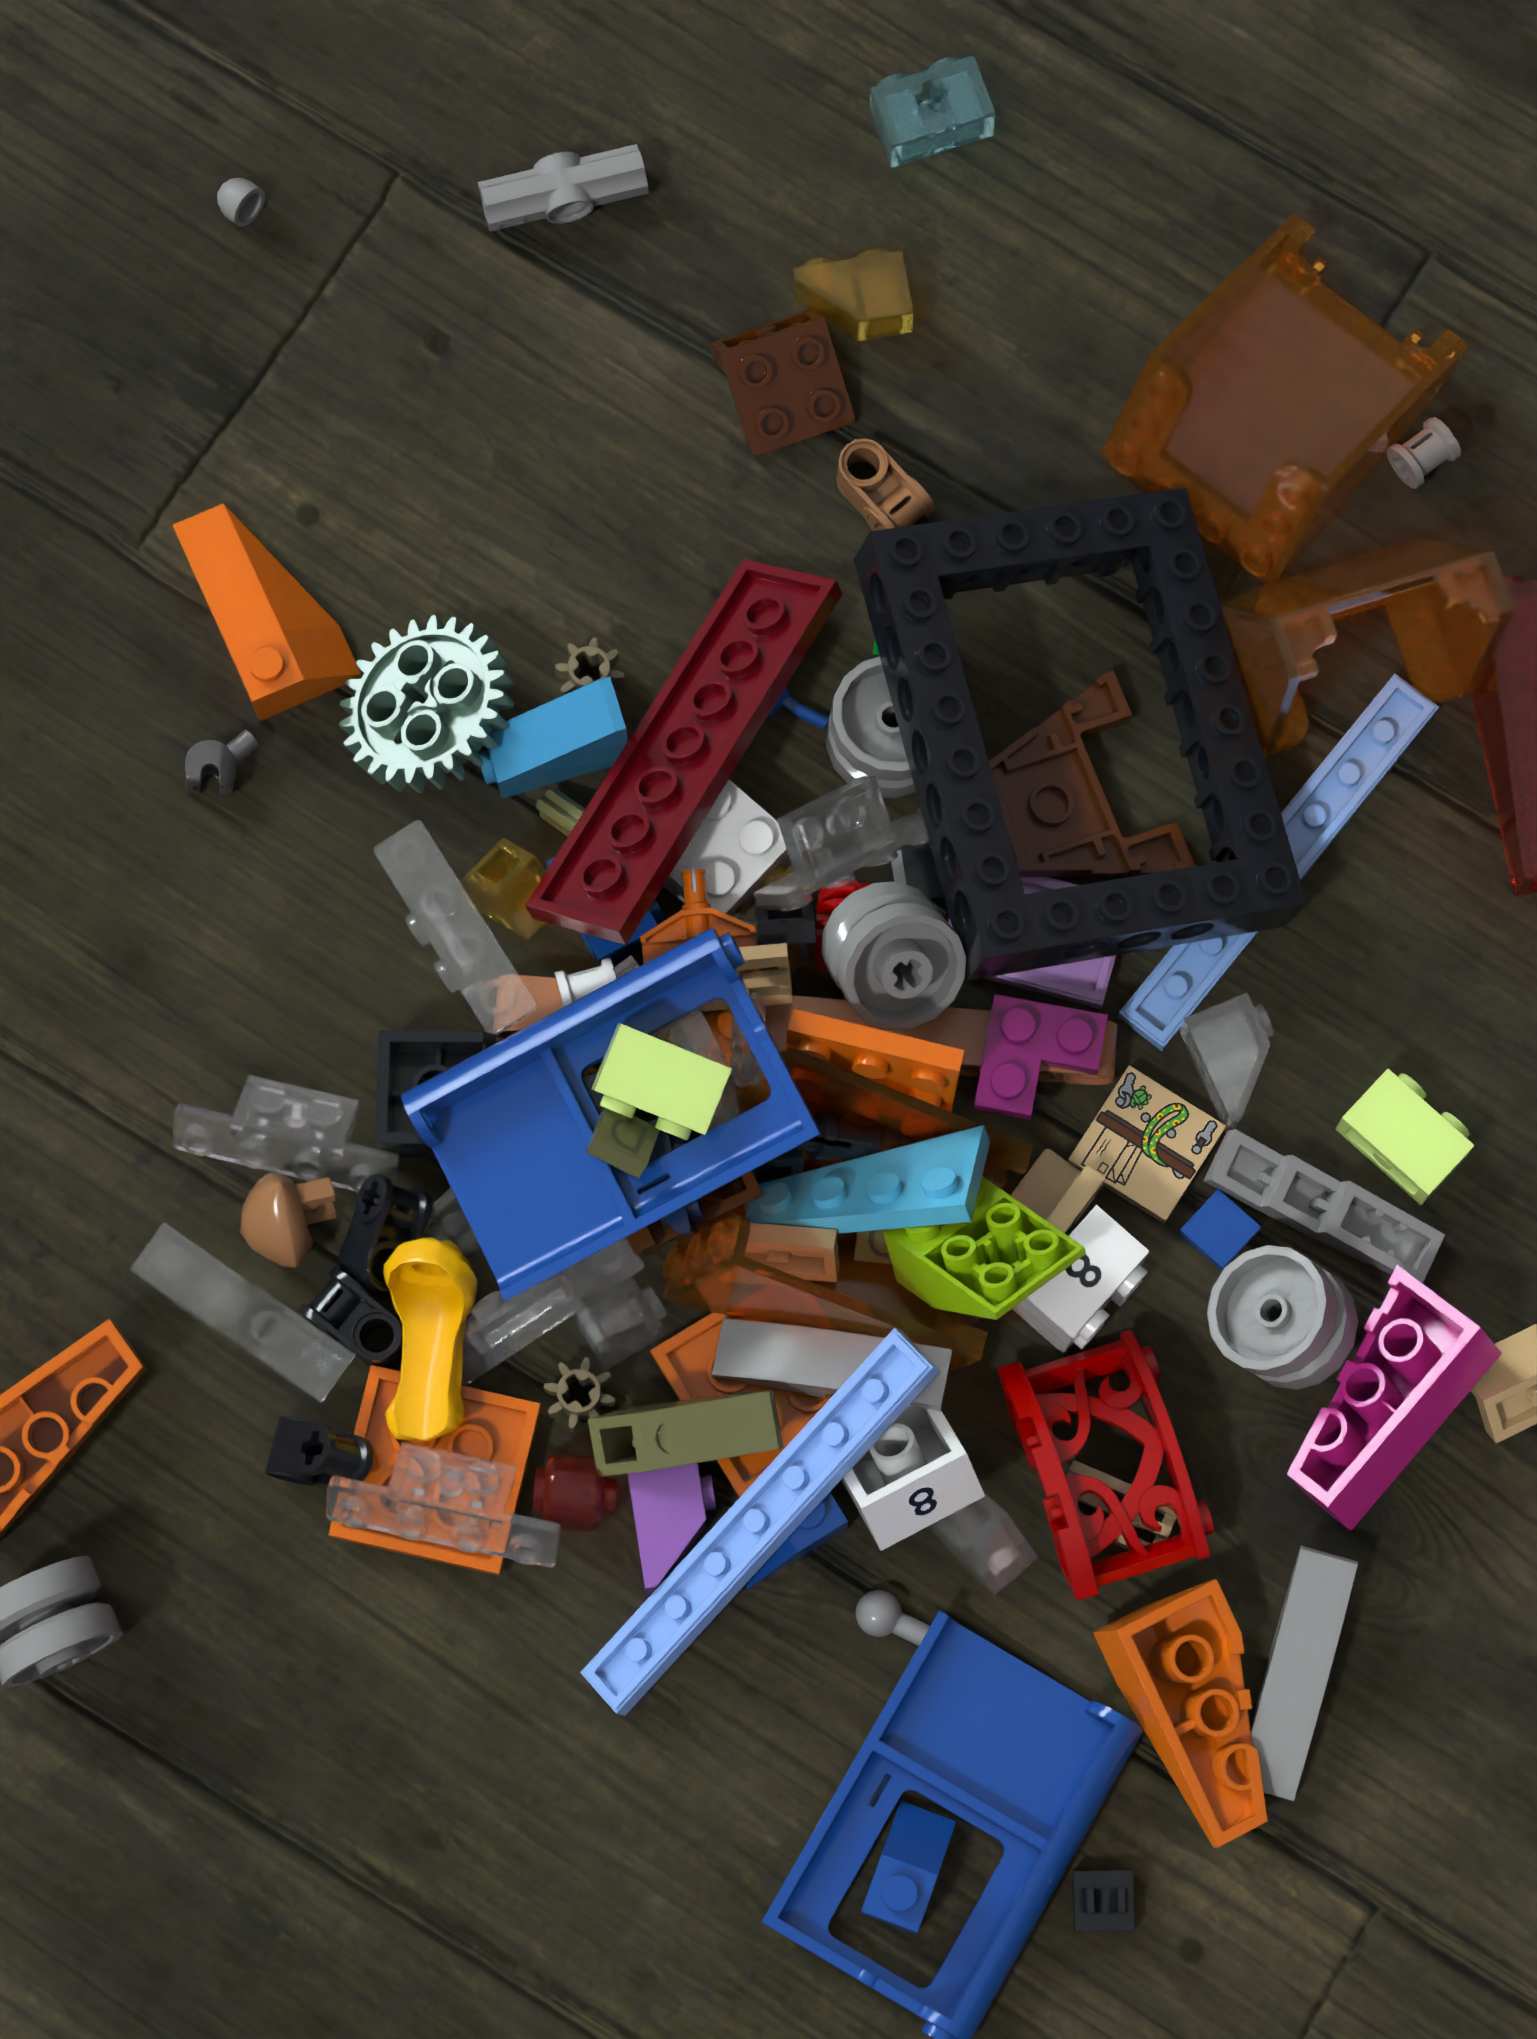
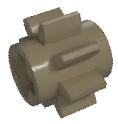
[555,637,625,696]
[543,1357,616,1432]

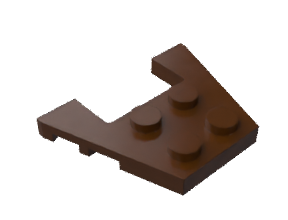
[989,670,1196,877]

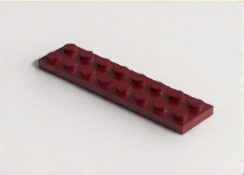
[525,559,843,945]

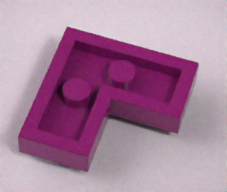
[973,994,1108,1120]

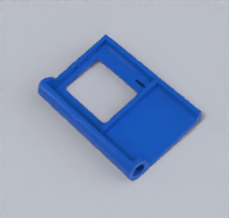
[401,928,821,1302]
[762,1610,1144,2039]

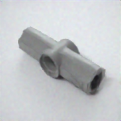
[478,144,649,232]

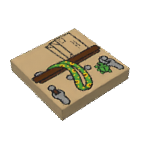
[1068,1065,1226,1224]

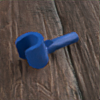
[767,687,829,730]

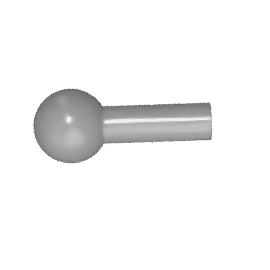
[855,1590,930,1646]

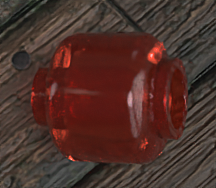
[532,1454,617,1532]

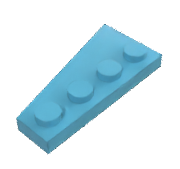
[744,1125,990,1234]

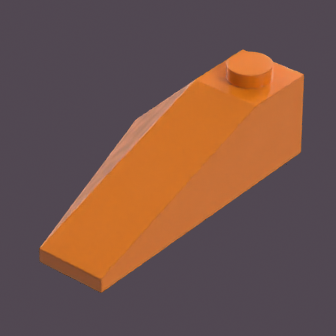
[173,503,362,721]
[1093,1579,1268,1848]

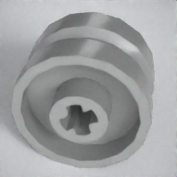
[826,656,916,798]
[821,881,966,1030]
[1207,1245,1358,1390]
[0,1555,124,1688]

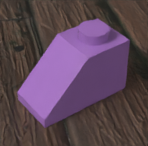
[628,1463,716,1595]

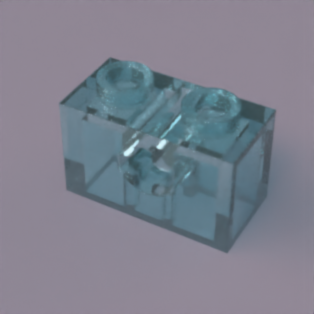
[870,55,996,168]

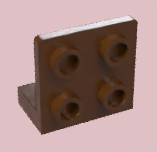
[709,308,855,456]

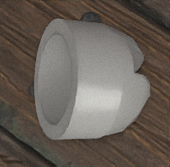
[217,177,265,227]

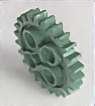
[339,615,515,793]

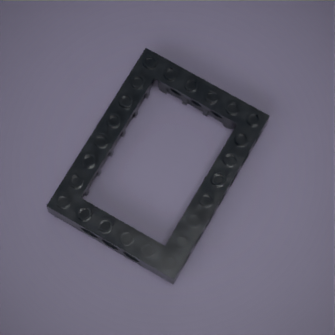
[854,487,1307,981]

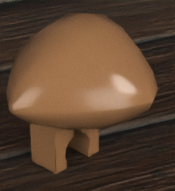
[240,1173,336,1268]

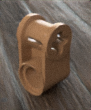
[836,438,937,531]

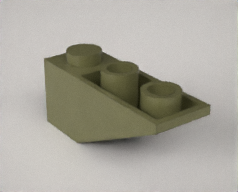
[588,1389,783,1477]

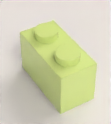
[591,1023,732,1141]
[1336,1069,1475,1205]

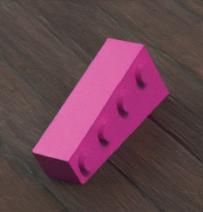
[1287,1265,1502,1531]

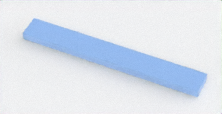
[1118,674,1439,1051]
[580,1328,940,1716]

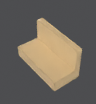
[1010,1149,1105,1235]
[1471,1324,1537,1443]

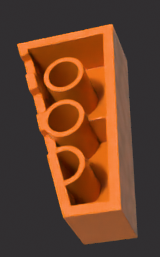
[0,1319,147,1538]

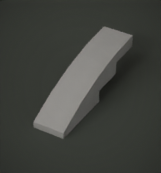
[1203,1129,1445,1284]
[712,1318,952,1411]
[1251,1546,1358,1801]

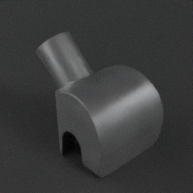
[185,730,260,796]

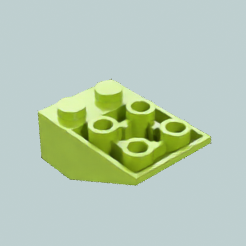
[883,1176,1086,1320]

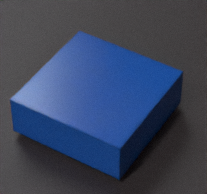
[1178,1189,1261,1272]

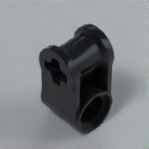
[339,1174,432,1291]
[297,1266,402,1369]
[265,1416,374,1488]

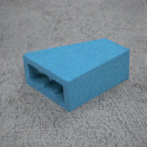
[478,676,628,799]

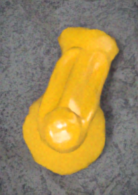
[383,1238,477,1441]

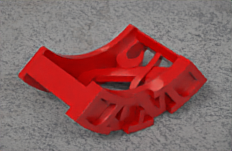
[998,1329,1214,1601]

